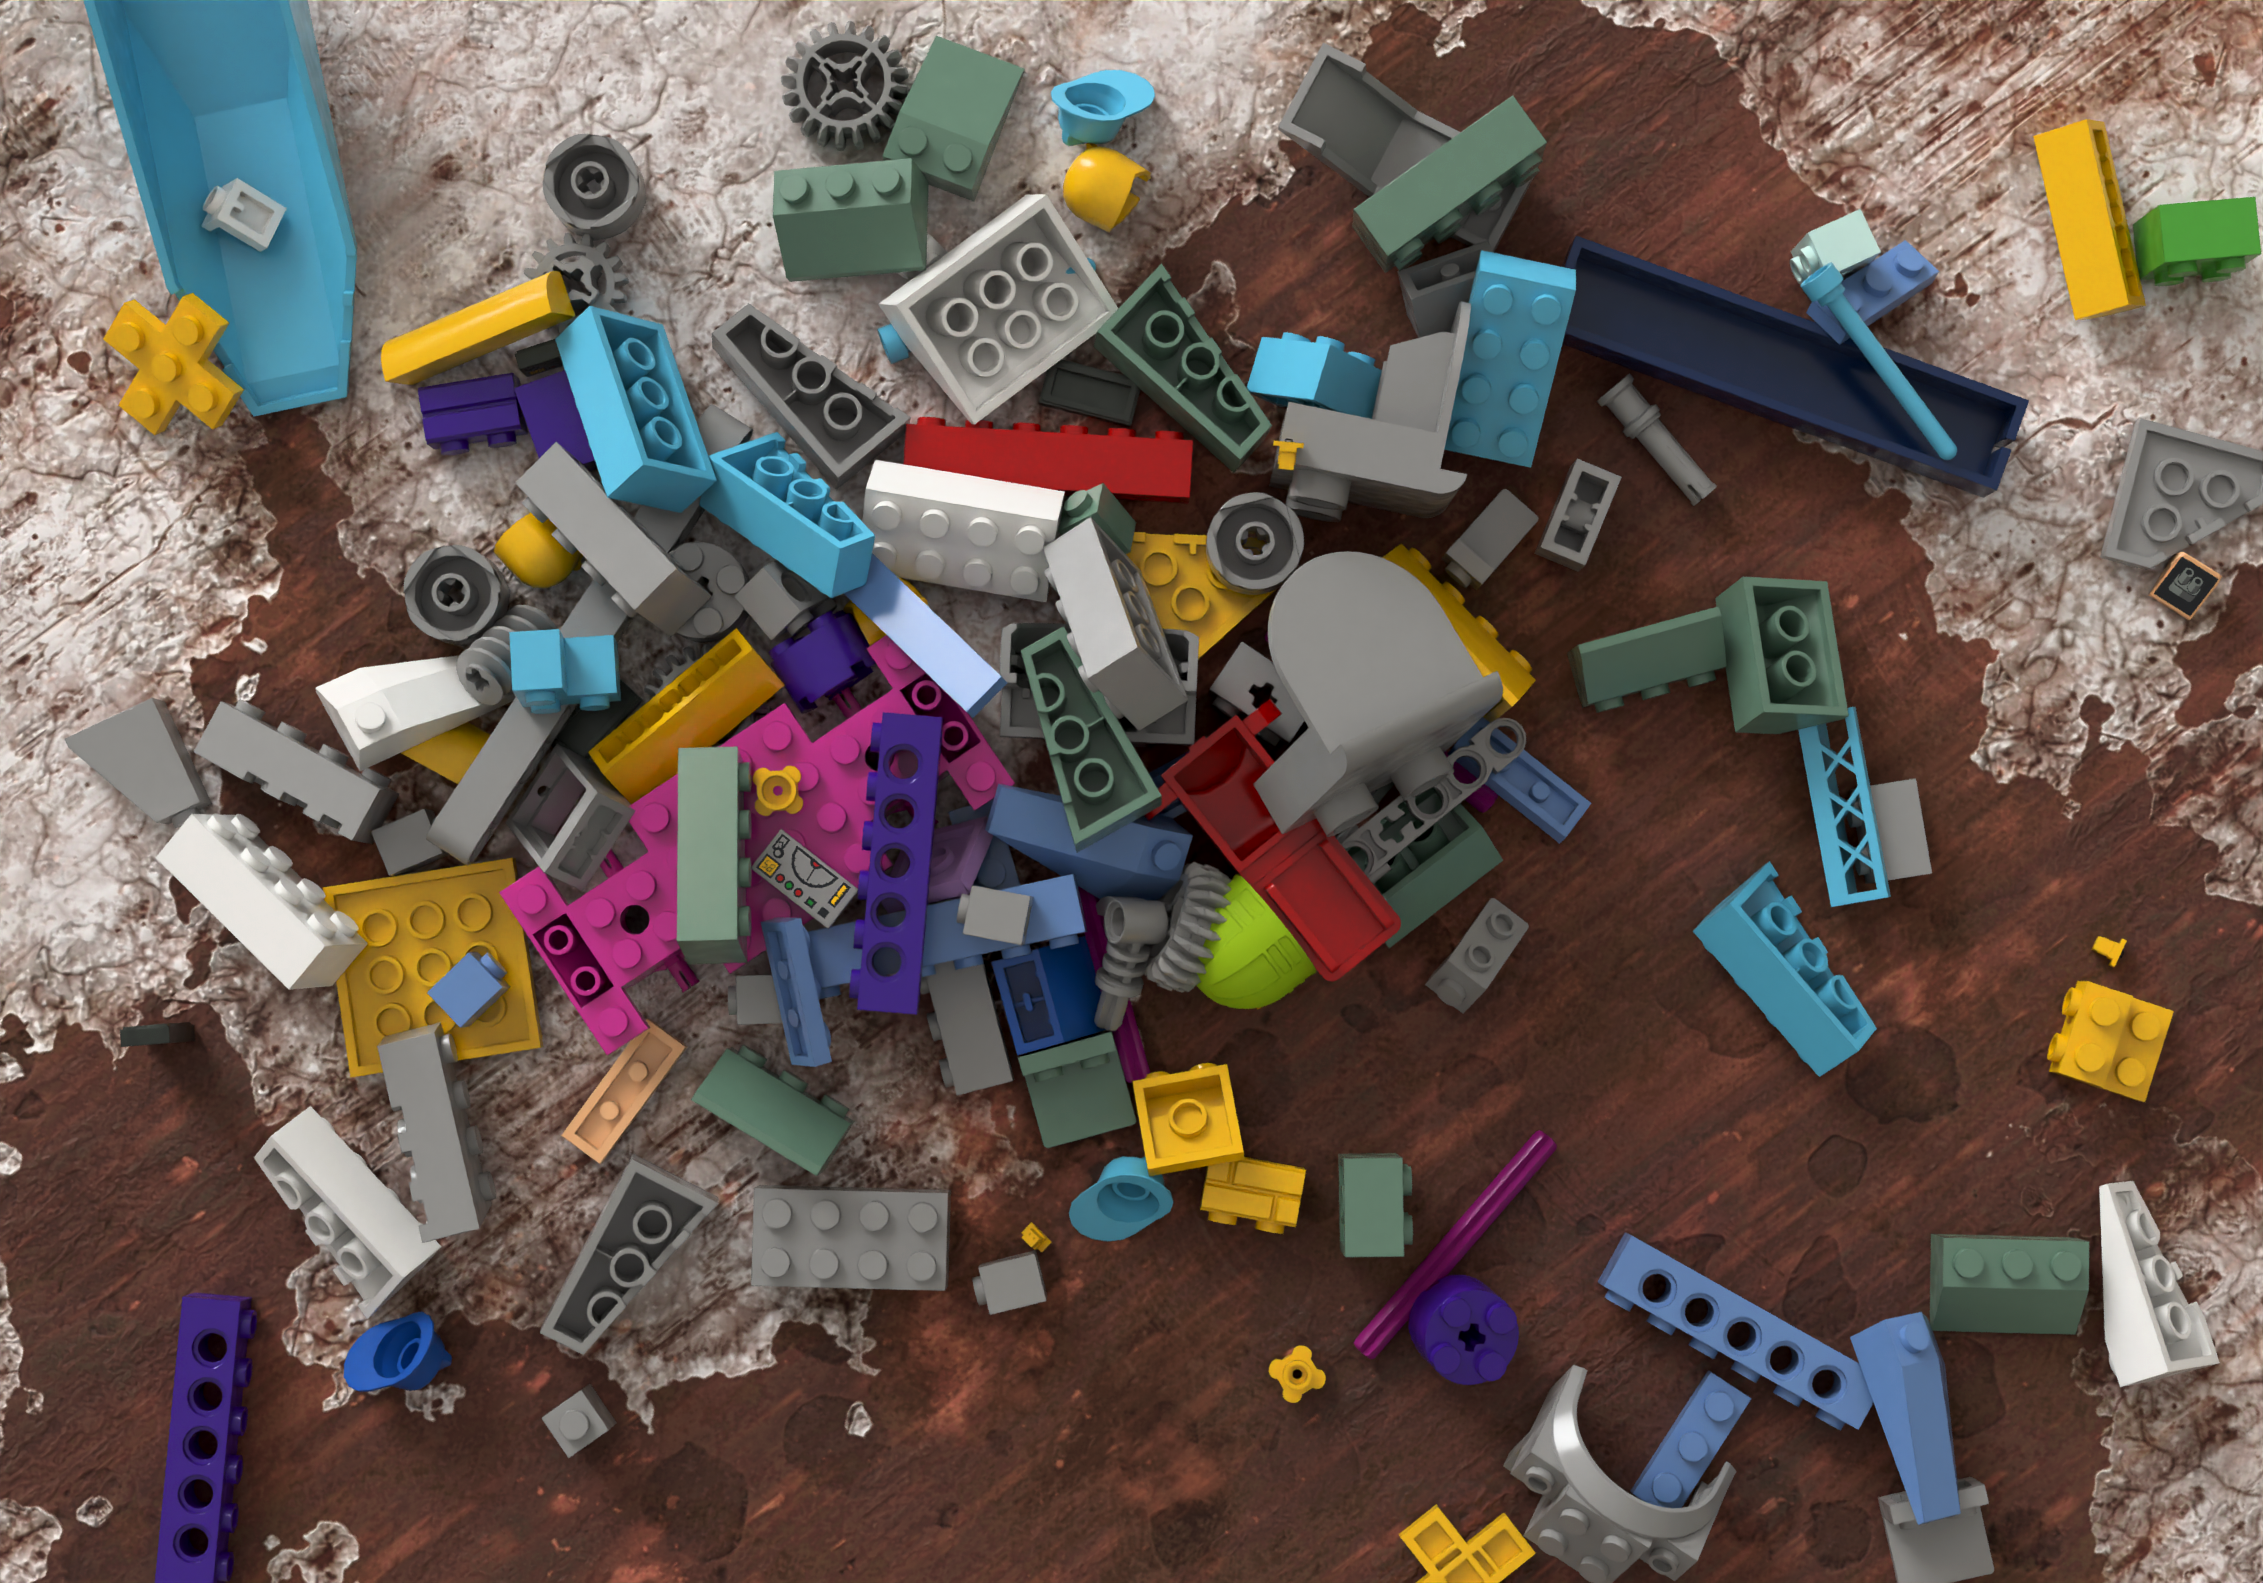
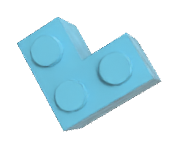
[1247,332,1382,419]
[509,629,621,714]

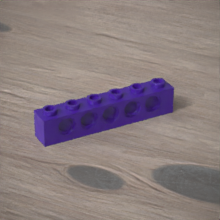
[849,712,944,1015]
[155,1293,257,1583]

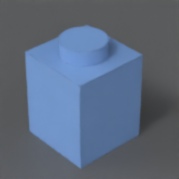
[427,952,511,1028]

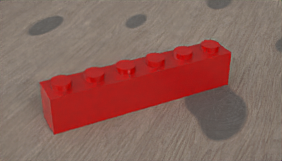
[903,417,1193,504]

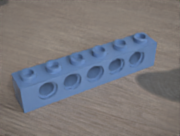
[1598,1232,1873,1431]

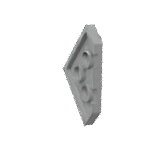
[2100,418,2263,570]

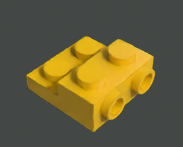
[2047,981,2174,1102]
[1132,1063,1245,1176]

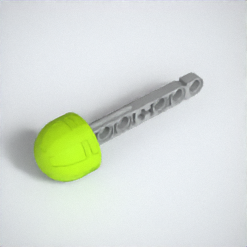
[1197,718,1526,1009]

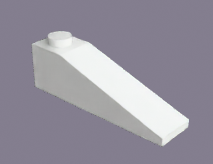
[316,655,516,771]
[2099,1181,2220,1387]

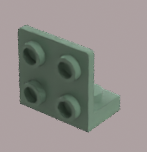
[1018,1031,1136,1148]

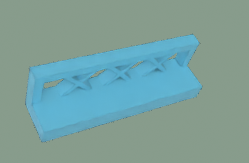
[1798,707,1891,907]

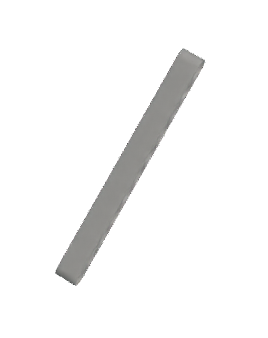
[426,404,753,866]

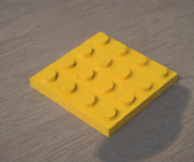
[323,858,544,1078]

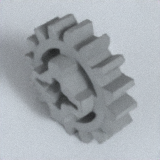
[524,233,629,334]

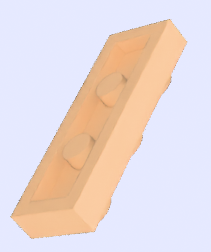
[561,1018,688,1164]

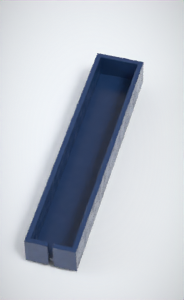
[1562,236,2029,498]

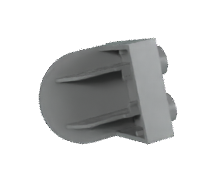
[1269,301,1471,522]
[1253,551,1503,837]

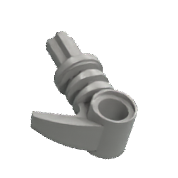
[1094,896,1168,1031]

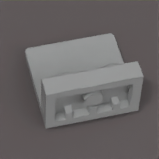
[1878,1477,1994,1583]

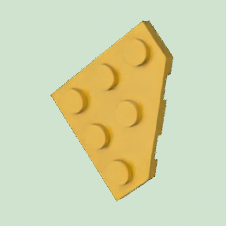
[1126,532,1277,660]

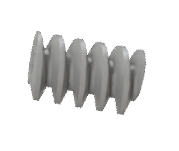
[456,605,557,706]

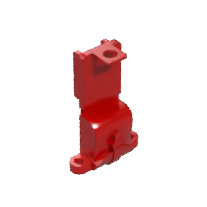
[1144,699,1401,981]

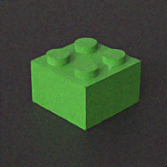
[2133,197,2261,286]

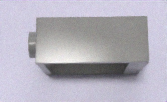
[505,744,635,891]

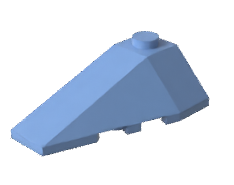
[985,784,1193,900]
[1850,1312,1961,1525]

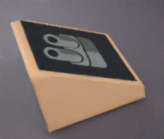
[2148,552,2222,620]

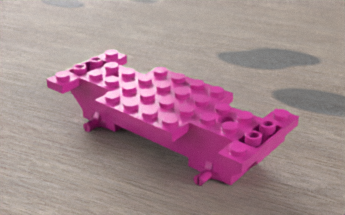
[499,635,1015,1055]

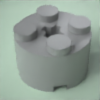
[543,134,646,241]
[1206,492,1304,595]
[669,542,750,643]
[404,545,510,646]

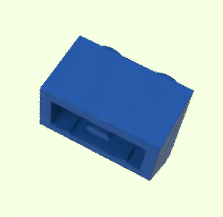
[991,936,1106,1055]

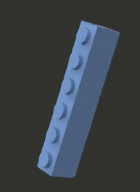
[808,874,1088,1000]

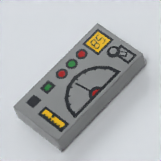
[751,829,858,929]

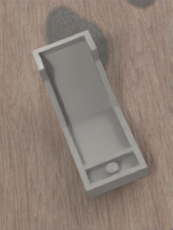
[1278,43,1534,252]

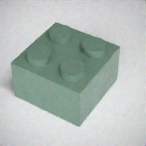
[1338,1153,1413,1257]

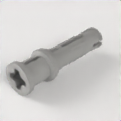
[1597,373,1717,506]

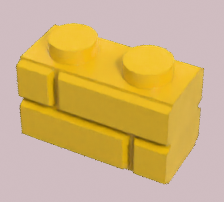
[1200,1157,1306,1234]

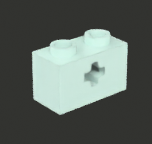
[1790,209,1881,285]

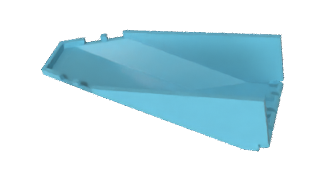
[83,0,357,417]

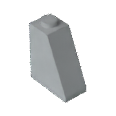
[65,698,212,828]

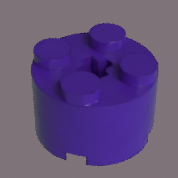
[768,610,878,714]
[1409,1275,1519,1385]

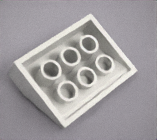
[878,194,1119,425]

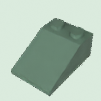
[882,36,1025,202]

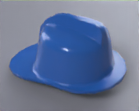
[344,1311,452,1392]

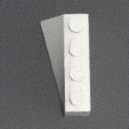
[254,1106,442,1319]

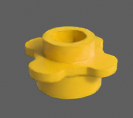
[753,765,804,816]
[1269,1345,1326,1403]

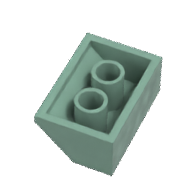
[773,158,929,282]
[1715,576,1849,734]
[1567,606,1727,713]
[1345,788,1503,948]
[691,1045,855,1176]
[1930,1234,2089,1335]

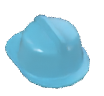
[1051,70,1155,146]
[1069,1156,1174,1242]

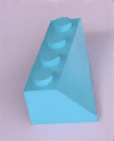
[699,432,875,598]
[1693,861,1877,1077]

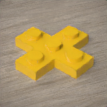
[103,293,244,435]
[1399,1504,1536,1583]

